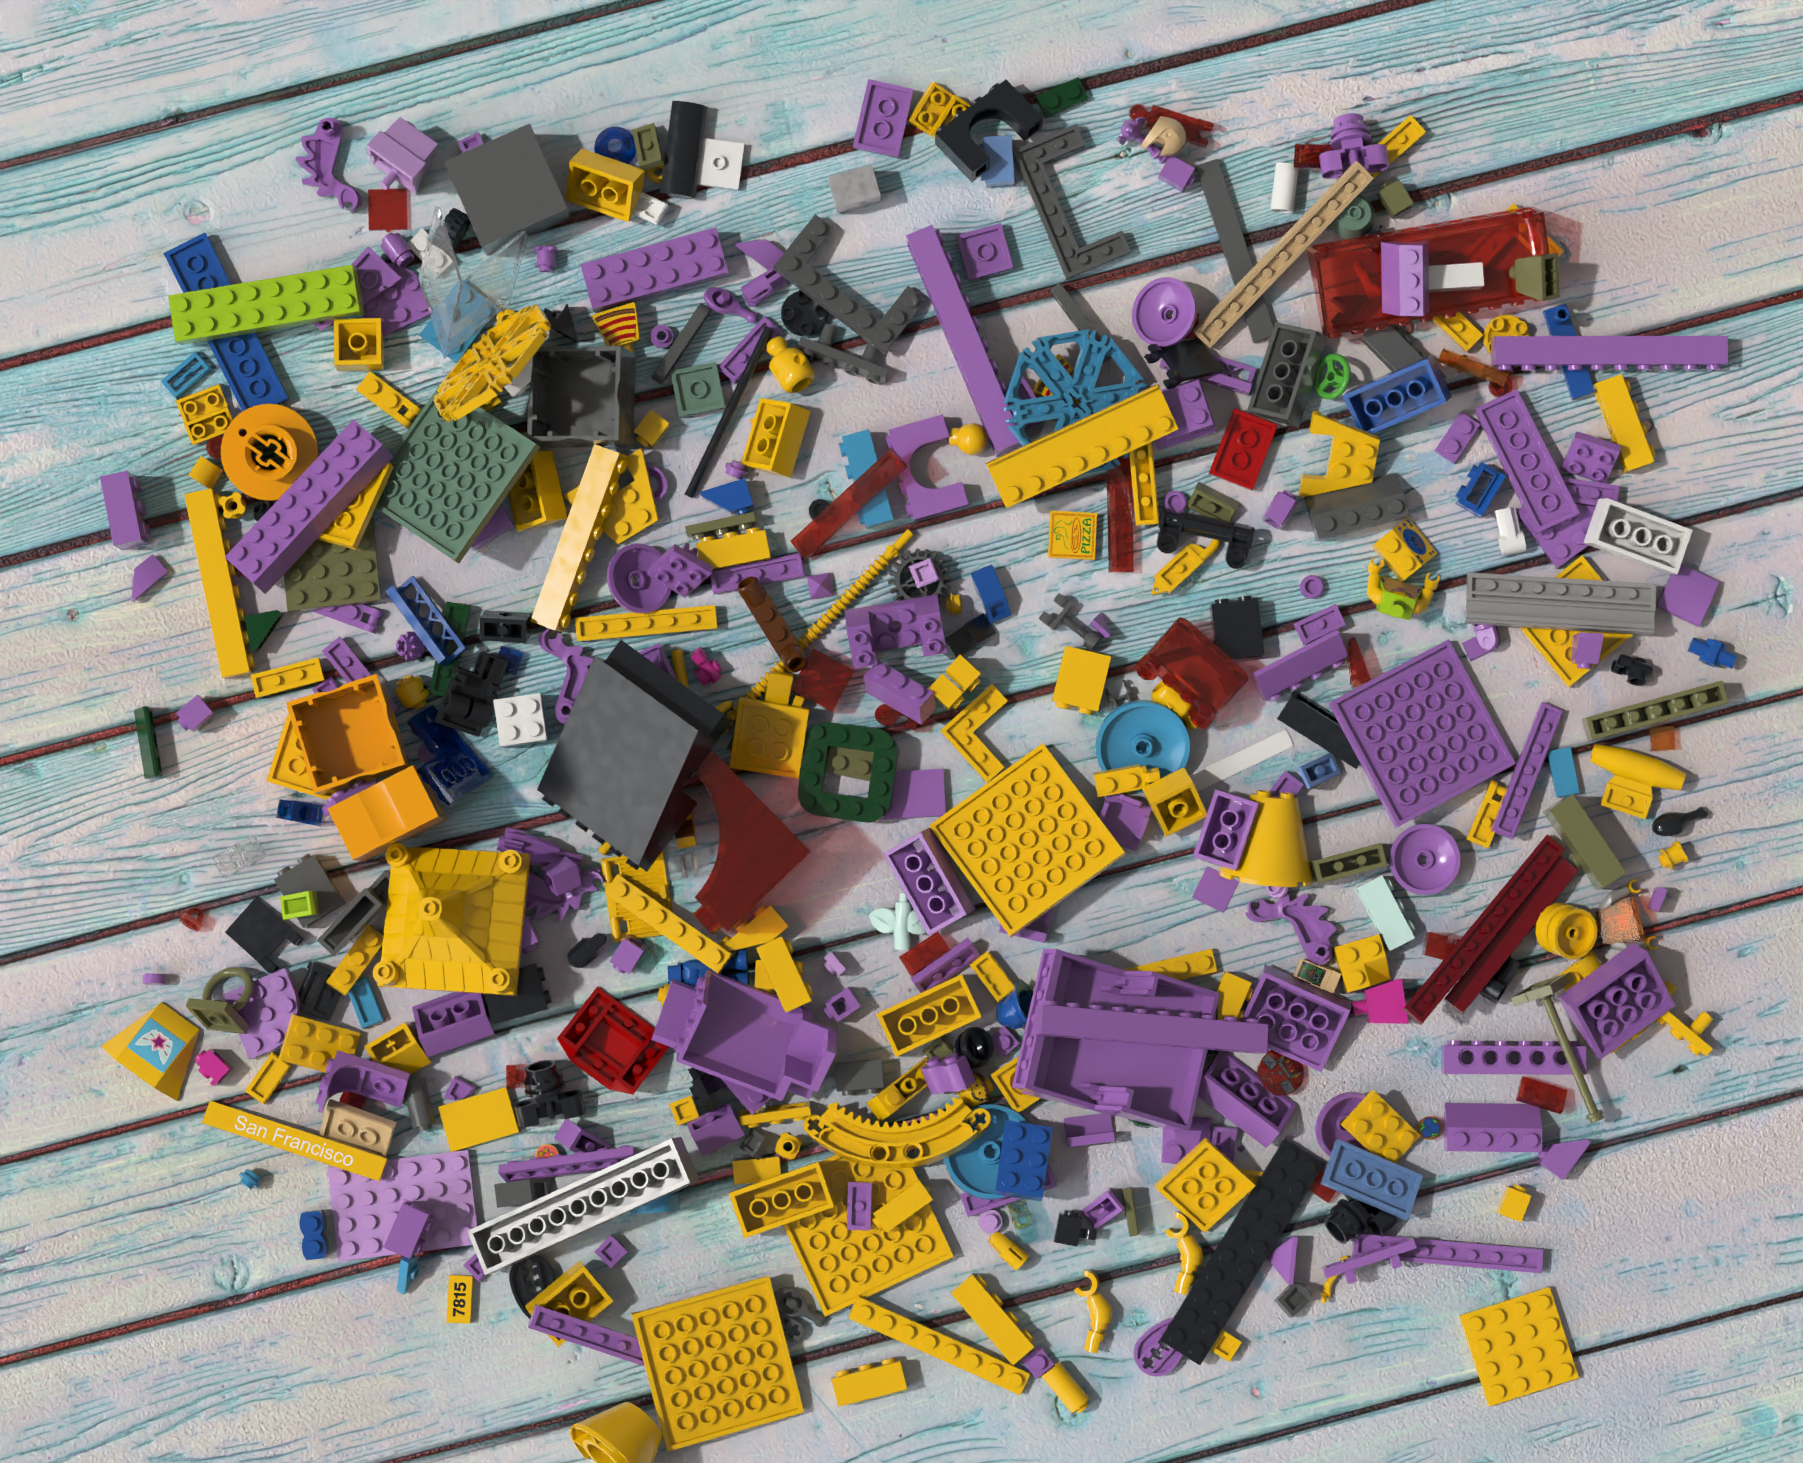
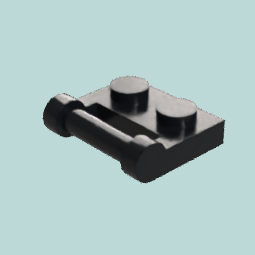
[298,961,342,1021]

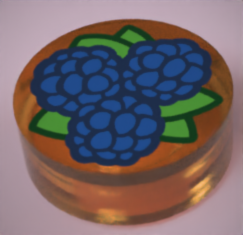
[1417,1116,1442,1140]

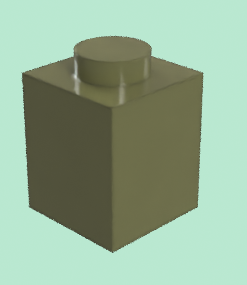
[1377,179,1414,219]

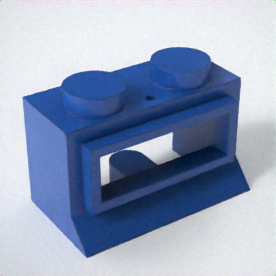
[1455,462,1506,518]

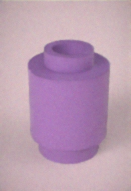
[381,233,414,268]

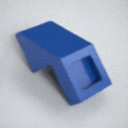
[970,564,1012,624]

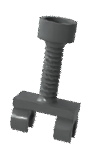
[1039,593,1102,651]

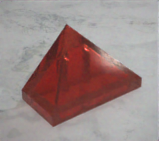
[1294,142,1333,168]

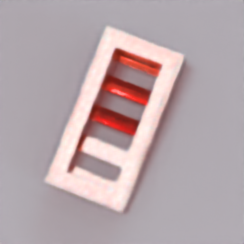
[1347,637,1371,689]

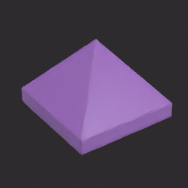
[807,573,834,600]

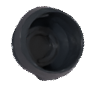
[953,1027,994,1069]

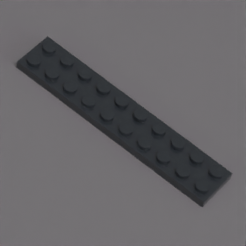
[1159,1139,1324,1365]

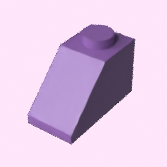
[1571,632,1603,669]
[554,1119,612,1152]
[1537,1138,1591,1180]

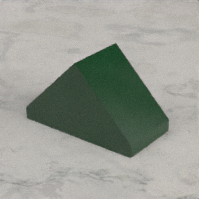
[244,610,284,653]

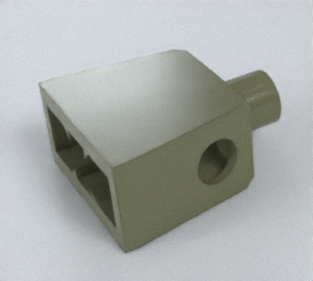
[1509,253,1560,301]

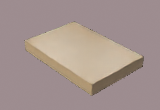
[319,1099,397,1158]

